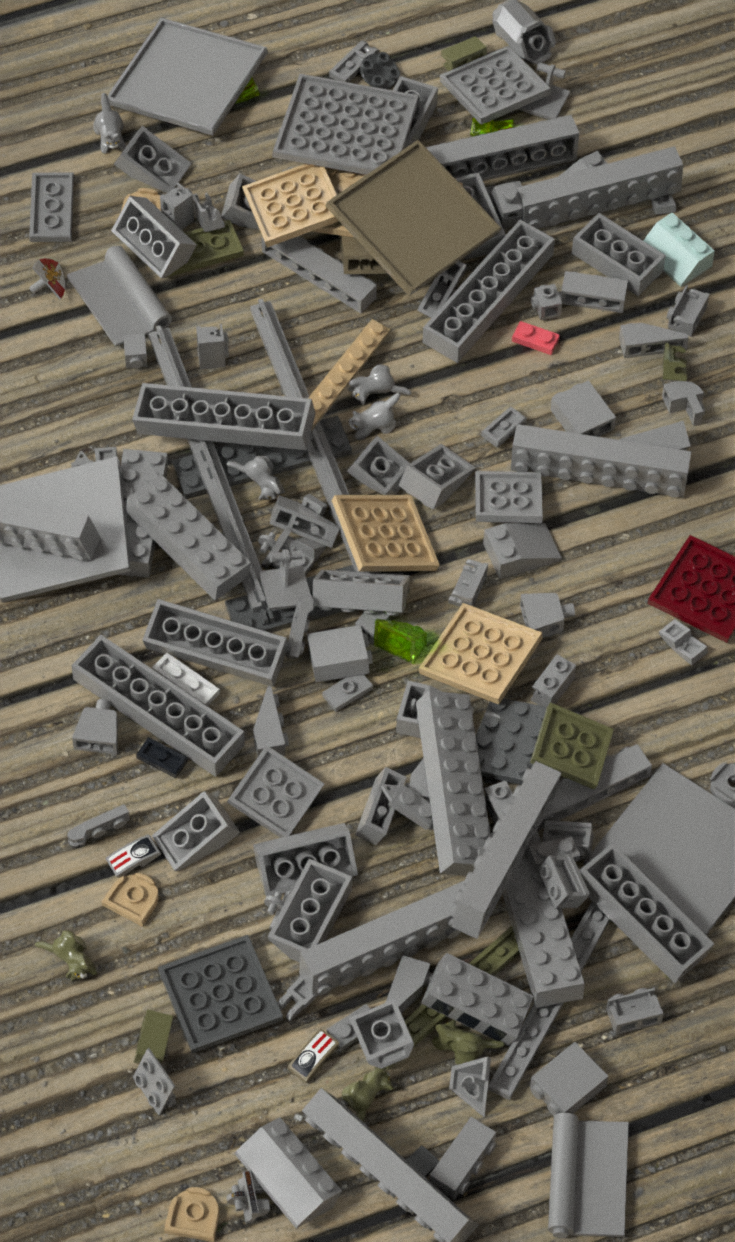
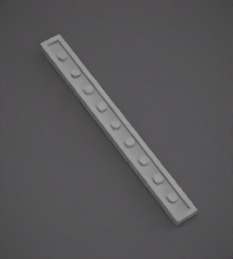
[488,902,611,1100]

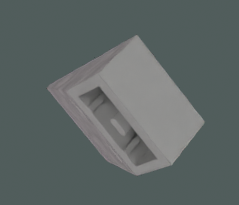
[396,681,474,738]

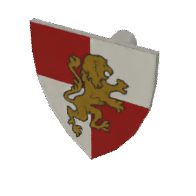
[30,258,65,300]

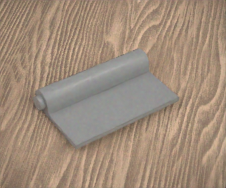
[67,246,172,347]
[548,1113,629,1238]

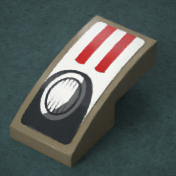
[287,1028,339,1083]

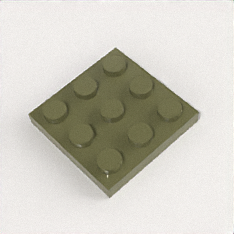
[530,702,614,789]

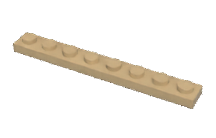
[308,319,390,431]

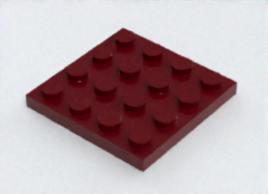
[647,535,735,643]

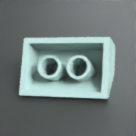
[643,213,714,287]

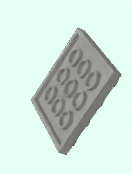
[440,46,551,125]

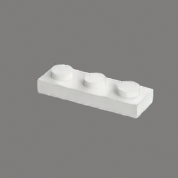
[152,653,220,706]

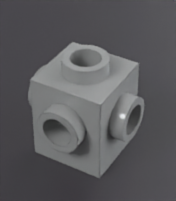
[531,284,563,320]

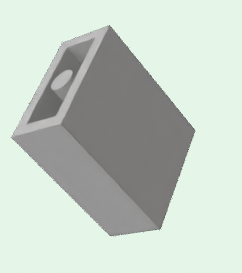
[550,380,616,437]
[307,625,373,682]
[530,1042,608,1116]

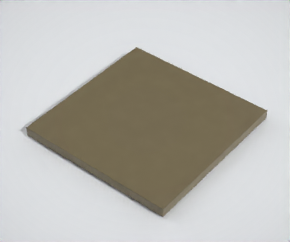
[325,140,502,296]

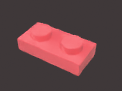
[512,321,560,355]

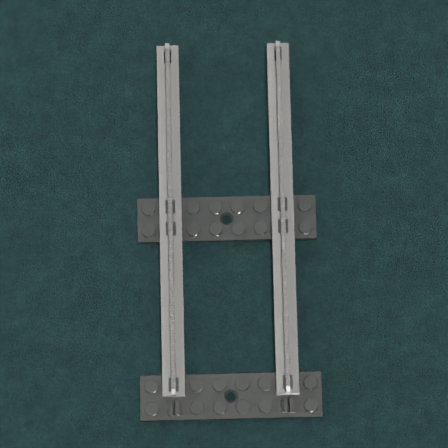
[148,299,409,633]

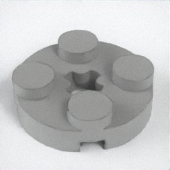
[710,762,735,808]

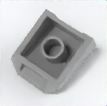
[347,436,410,495]
[349,998,414,1069]

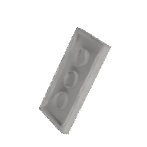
[29,172,74,242]

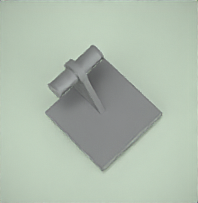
[518,62,570,120]
[259,549,311,611]

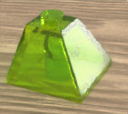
[374,618,427,665]

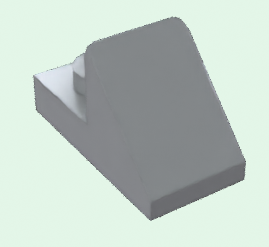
[289,537,326,576]

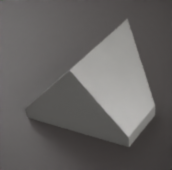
[449,1057,491,1117]

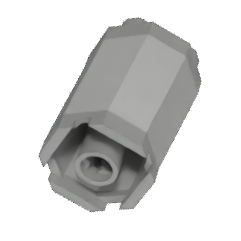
[492,0,556,65]

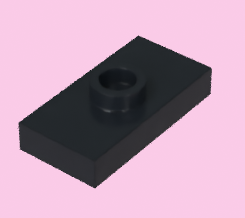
[136,737,188,779]

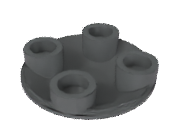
[360,52,400,89]

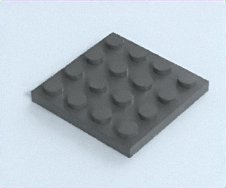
[476,698,579,785]
[158,935,283,1054]

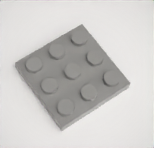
[475,471,543,523]
[227,745,324,838]

